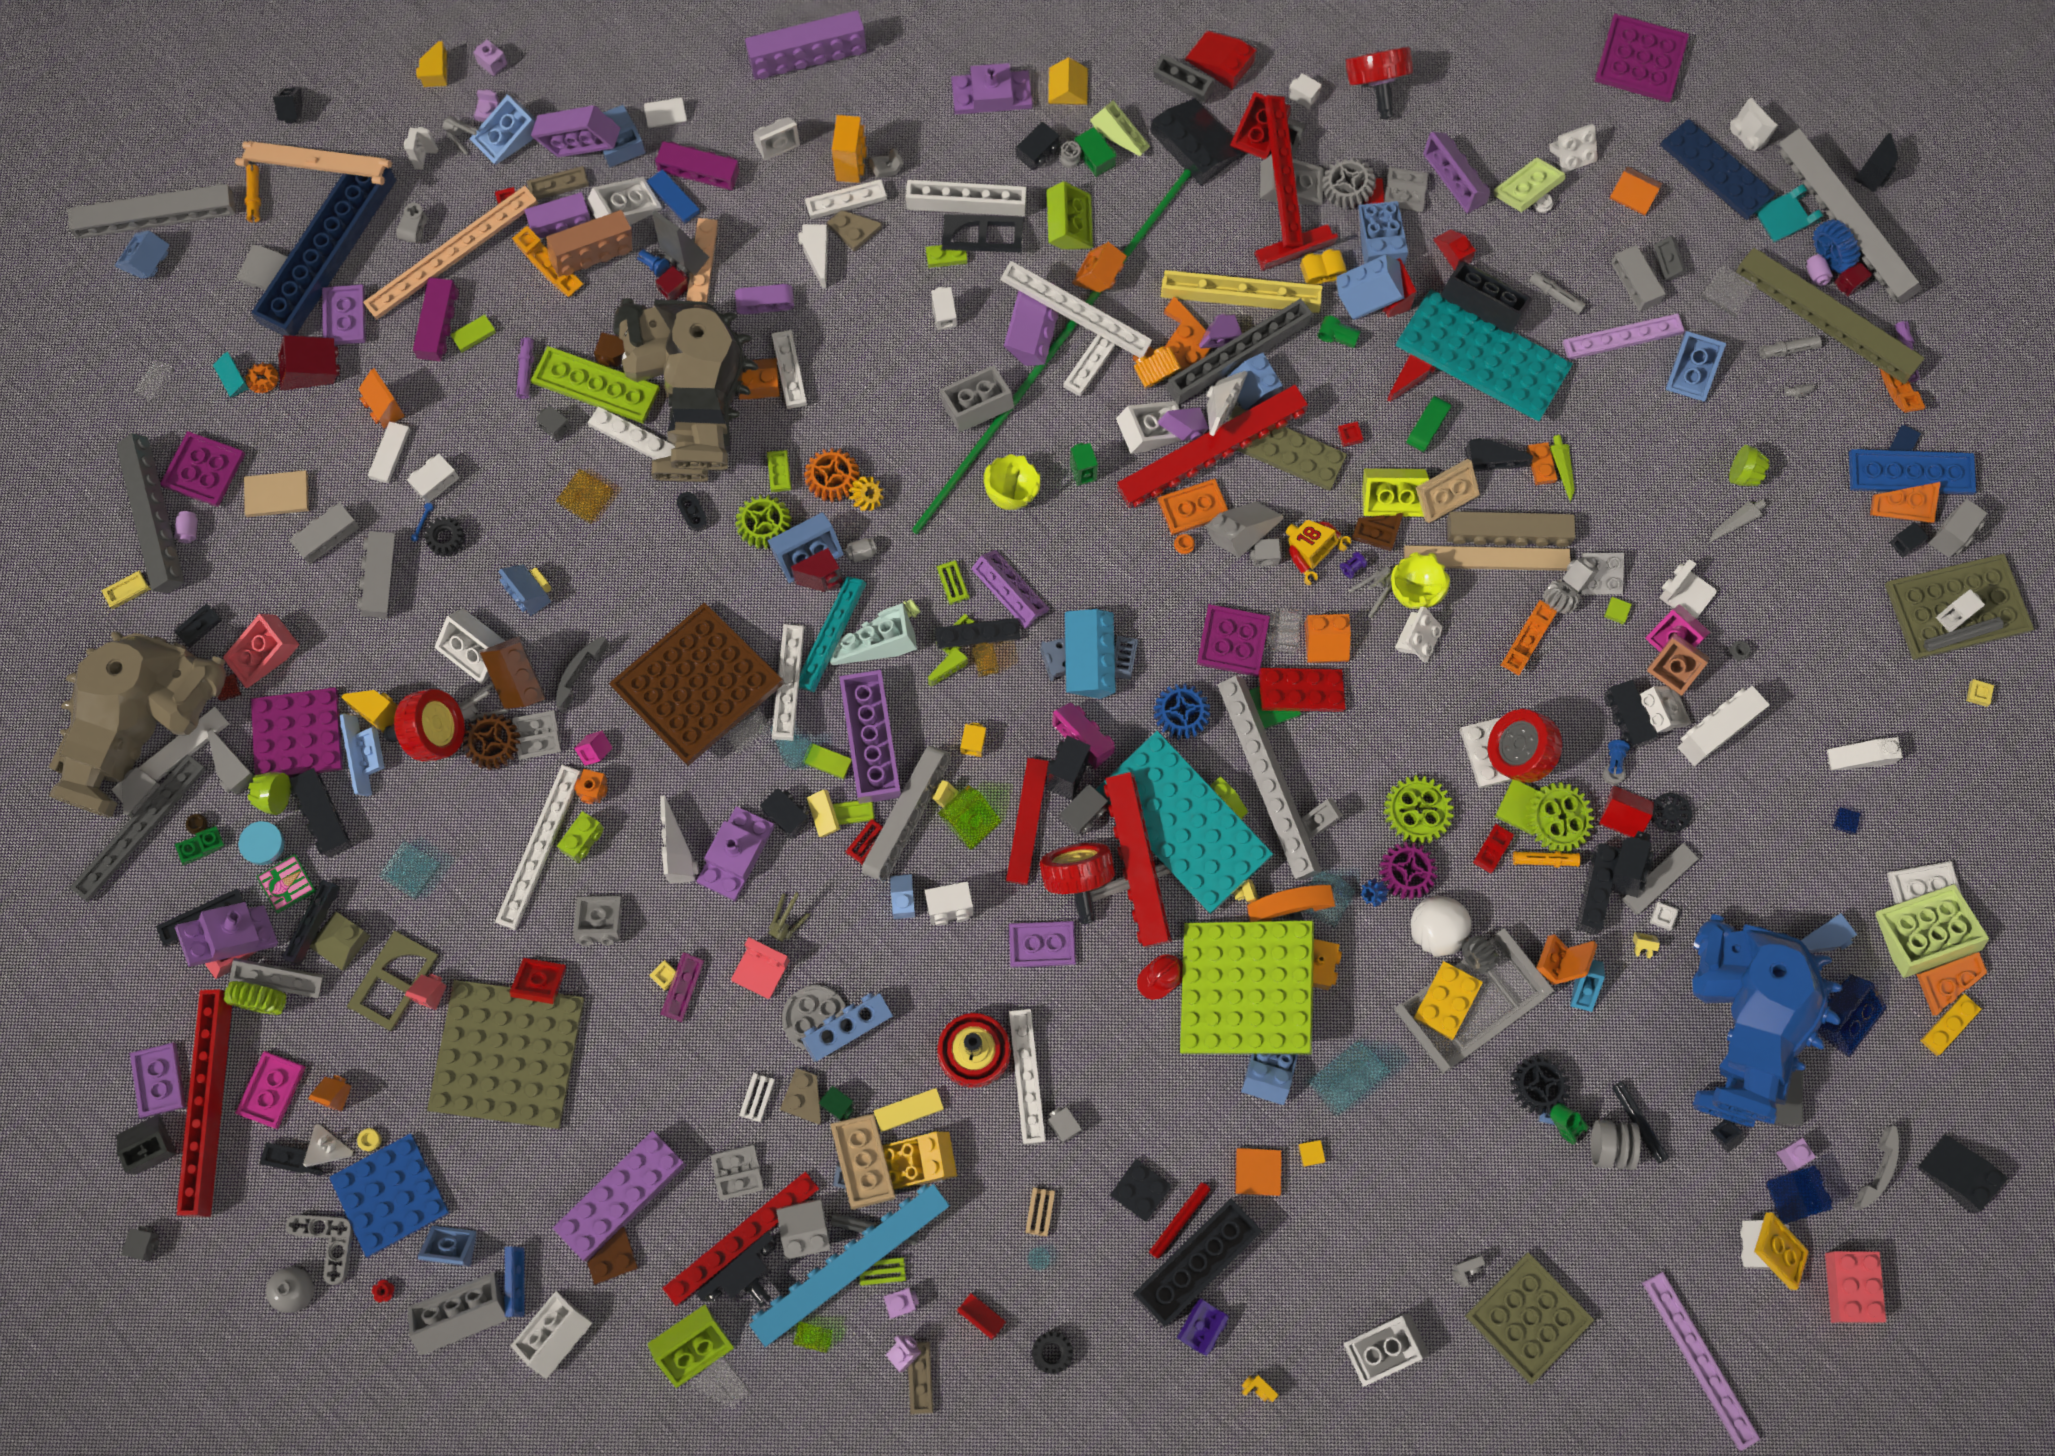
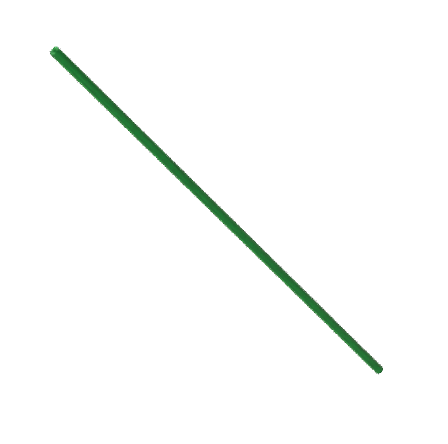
[911,169,1192,535]

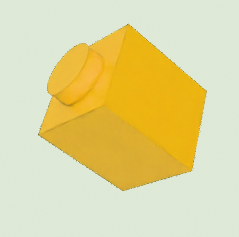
[960,723,986,757]

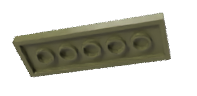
[1227,406,1347,491]

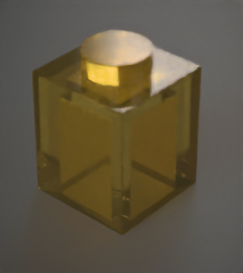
[972,642,999,678]

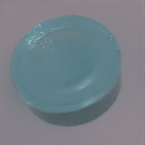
[1027,1247,1050,1271]

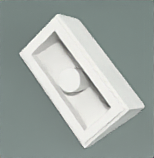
[644,98,687,128]

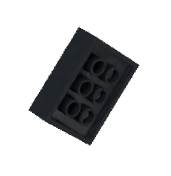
[1151,98,1246,186]

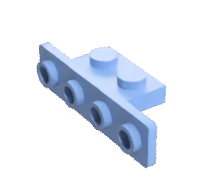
[340,714,385,796]

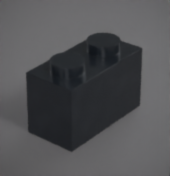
[1016,121,1060,171]
[760,788,810,840]

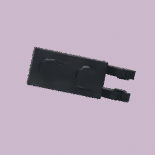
[259,1142,323,1176]

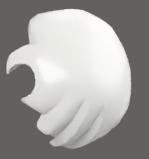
[1411,896,1471,957]

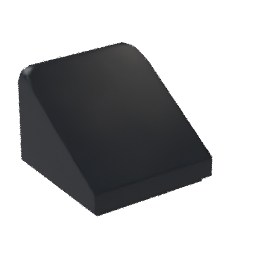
[1711,1120,1744,1153]

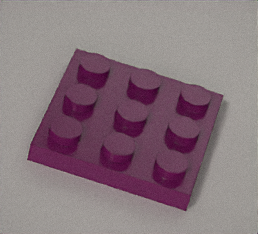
[160,431,245,507]
[1196,604,1270,677]

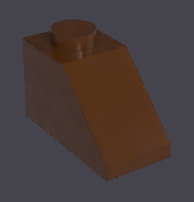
[594,332,625,367]

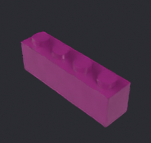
[655,141,740,191]
[413,277,459,362]

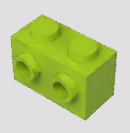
[557,811,604,863]

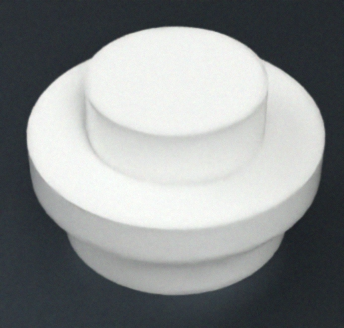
[1533,194,1553,213]

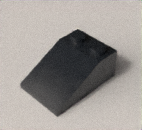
[1917,1134,2008,1214]

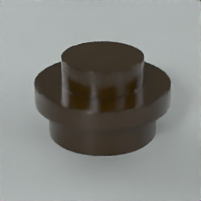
[185,814,208,835]

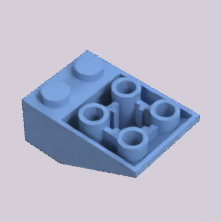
[601,105,646,168]
[1358,201,1408,265]
[1241,1054,1298,1105]

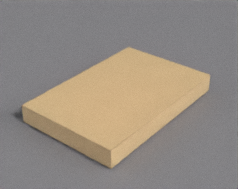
[1416,459,1480,523]
[244,470,309,517]

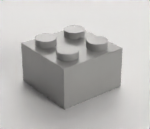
[1928,498,1987,558]

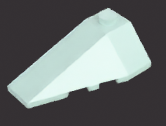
[830,603,917,665]

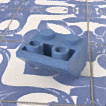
[498,564,551,616]

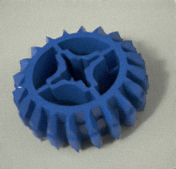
[1813,219,1860,273]
[1153,683,1211,740]

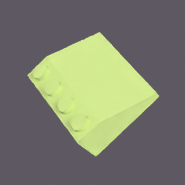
[1875,884,1989,978]

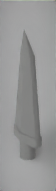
[1709,499,1766,543]

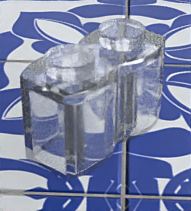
[1268,607,1301,654]

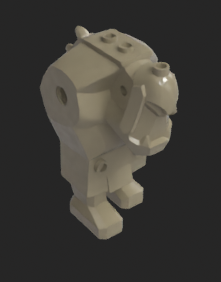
[49,631,226,818]

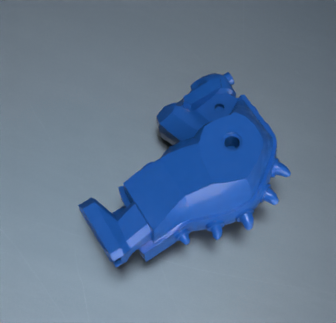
[1692,914,1842,1127]

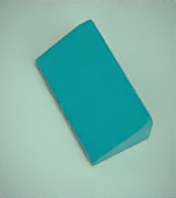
[213,351,249,398]

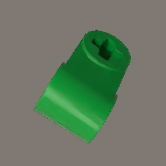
[1550,1103,1589,1145]

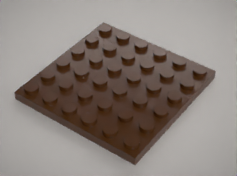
[609,602,784,767]

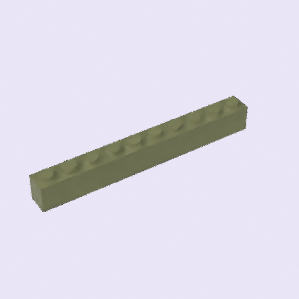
[1735,248,1925,384]

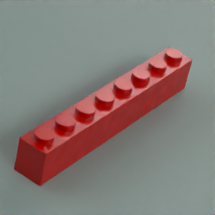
[1104,772,1172,948]

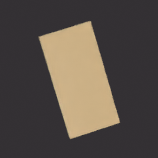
[830,1114,895,1210]

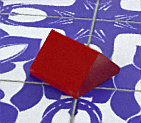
[1599,785,1654,837]

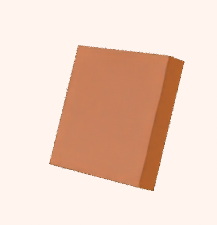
[1235,1148,1281,1196]

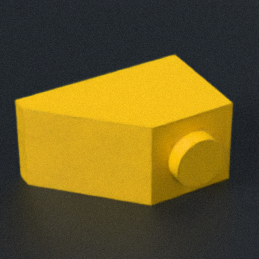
[416,41,447,87]

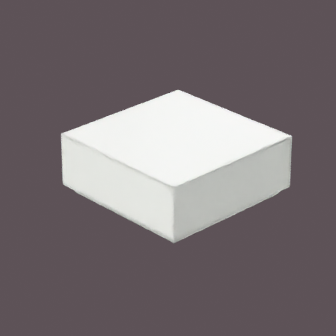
[1650,902,1679,931]

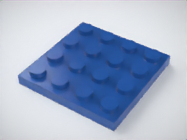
[329,1133,450,1258]

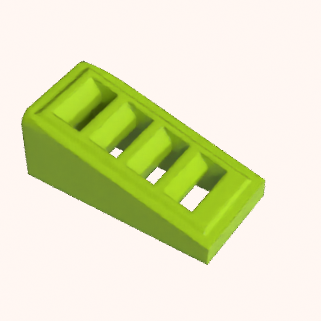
[928,648,968,687]

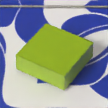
[1604,597,1632,624]

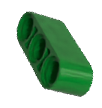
[1406,395,1452,453]

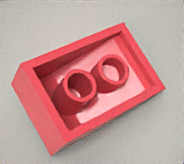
[223,613,299,688]

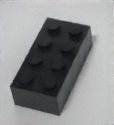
[1441,261,1533,334]

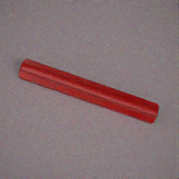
[1149,1182,1210,1259]

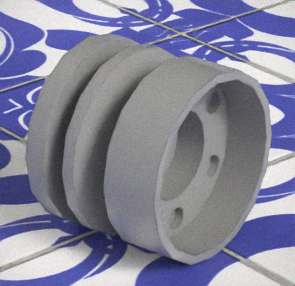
[1591,1120,1641,1170]

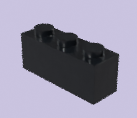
[1604,680,1658,751]

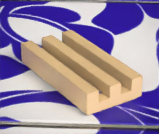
[1025,1188,1055,1237]

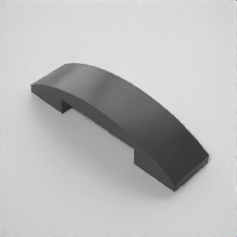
[556,636,609,714]

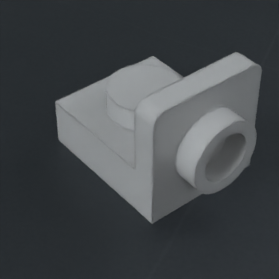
[1452,1256,1485,1288]

